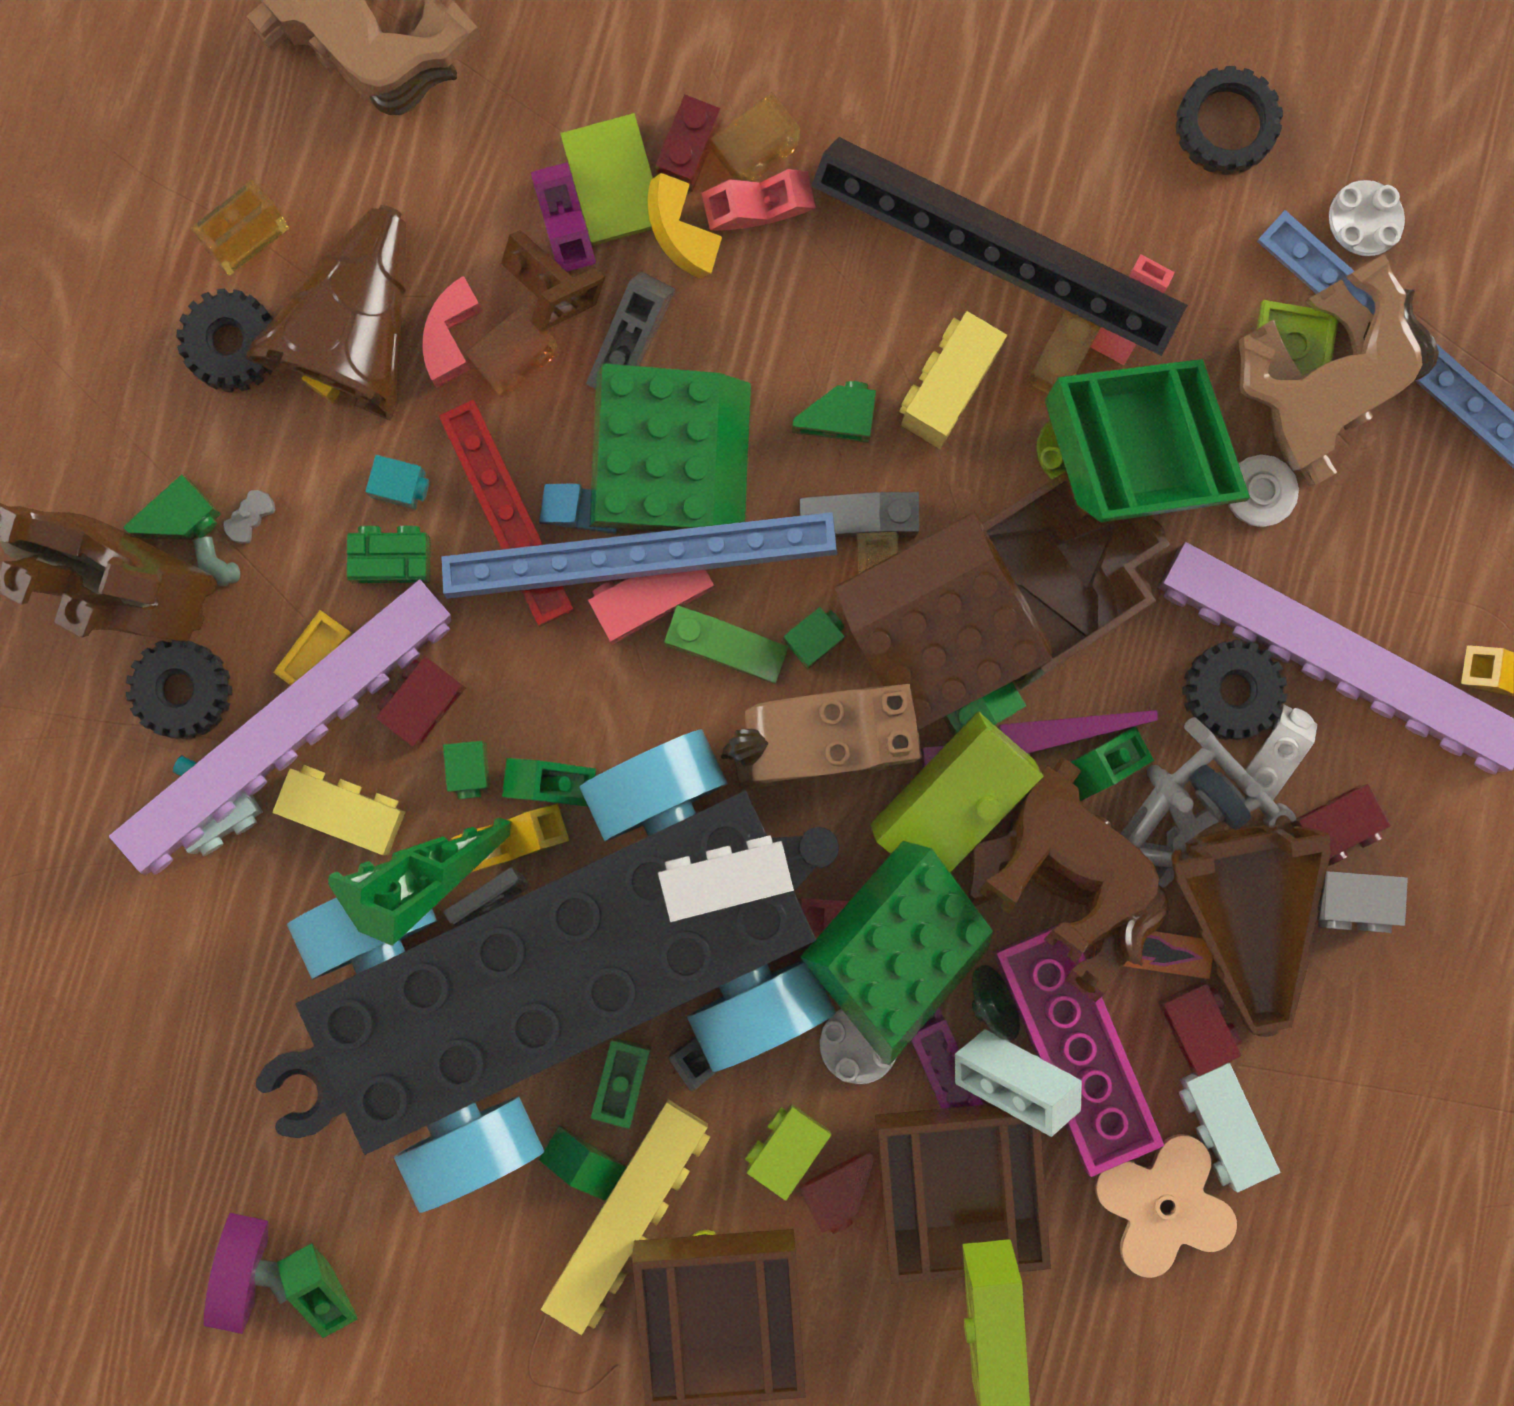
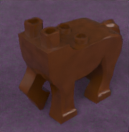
[967,758,1169,1002]

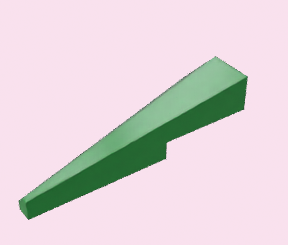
[328,817,511,946]

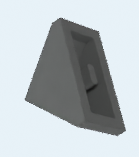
[668,1037,718,1091]

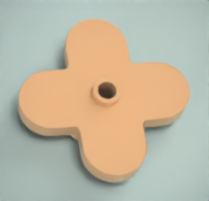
[1094,1134,1237,1278]

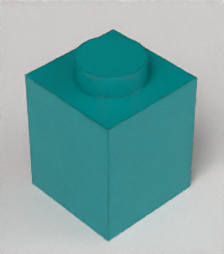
[365,455,429,510]

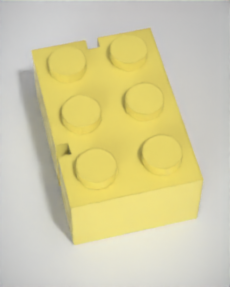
[899,311,1007,449]

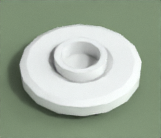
[1228,454,1299,527]

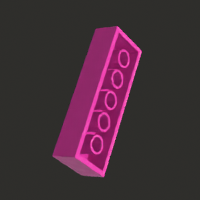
[992,922,1165,1177]

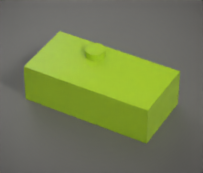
[870,711,1044,872]
[963,1239,1030,1406]

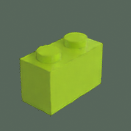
[745,1104,831,1201]

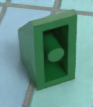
[792,381,876,443]
[123,474,221,540]
[942,682,1026,736]
[1070,726,1154,801]
[502,758,596,807]
[277,1243,358,1338]

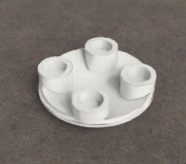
[1329,180,1405,256]
[820,1009,897,1084]

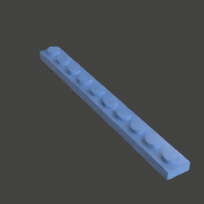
[1257,210,1514,468]
[442,512,837,599]

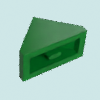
[539,1125,627,1201]

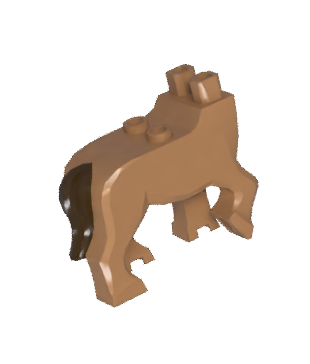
[246,0,481,115]
[1238,254,1439,486]
[721,684,921,791]

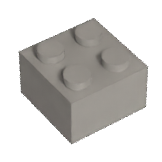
[1317,871,1408,933]

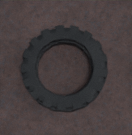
[1176,66,1283,175]

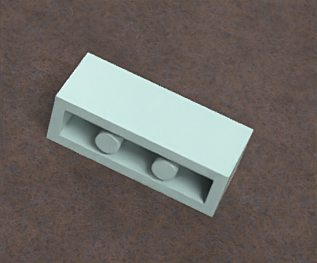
[955,1029,1082,1137]
[1179,1062,1281,1193]

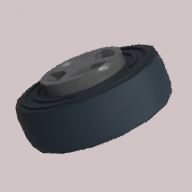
[1189,765,1251,830]

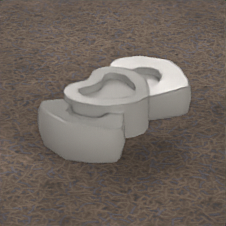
[223,490,276,544]

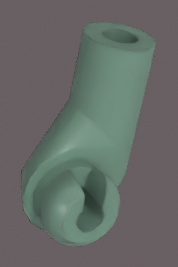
[193,537,240,586]
[255,1260,287,1304]

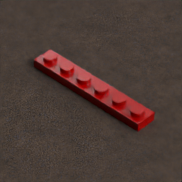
[439,399,574,627]

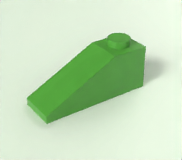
[664,605,788,684]

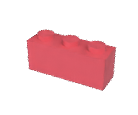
[588,570,715,645]

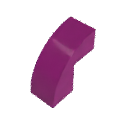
[531,162,596,272]
[204,1213,268,1334]

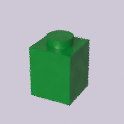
[783,607,845,670]
[443,741,490,799]

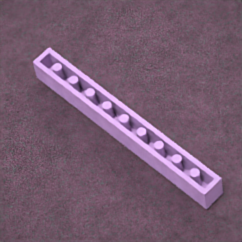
[1157,542,1514,775]
[109,579,451,876]

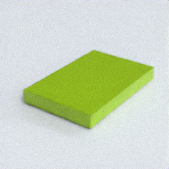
[560,113,653,246]

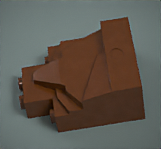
[982,471,1170,690]

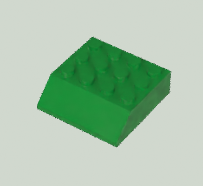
[1044,359,1250,522]
[589,363,751,532]
[800,841,993,1065]

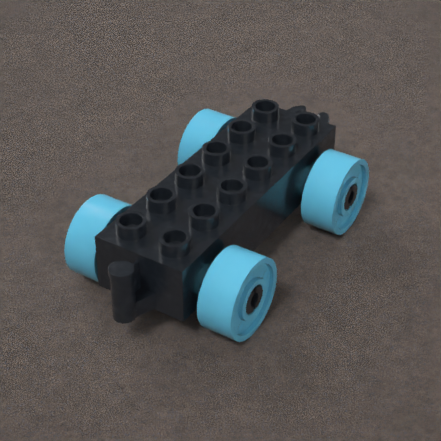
[256,729,839,1213]

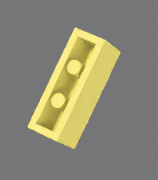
[272,765,405,855]

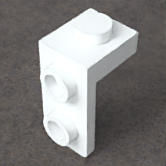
[1245,704,1317,800]

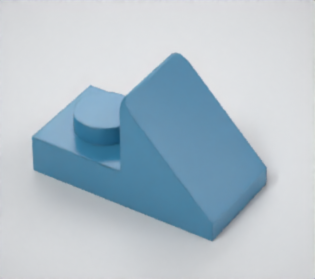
[539,484,617,534]

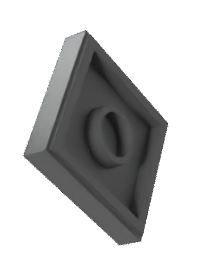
[443,868,530,926]

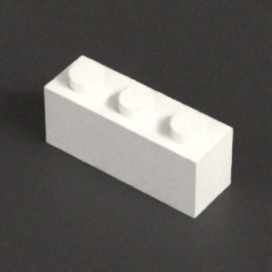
[658,835,794,922]

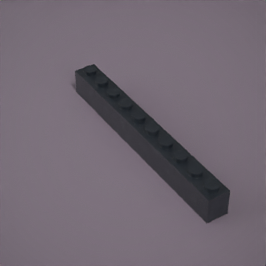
[811,137,1188,356]

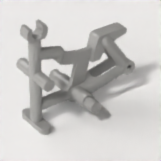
[1120,717,1296,888]

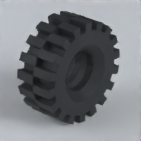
[176,288,273,392]
[126,640,232,739]
[1182,640,1287,740]

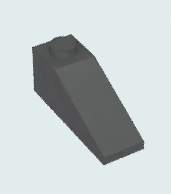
[586,271,676,389]
[800,492,919,538]

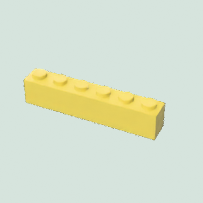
[541,1099,710,1335]

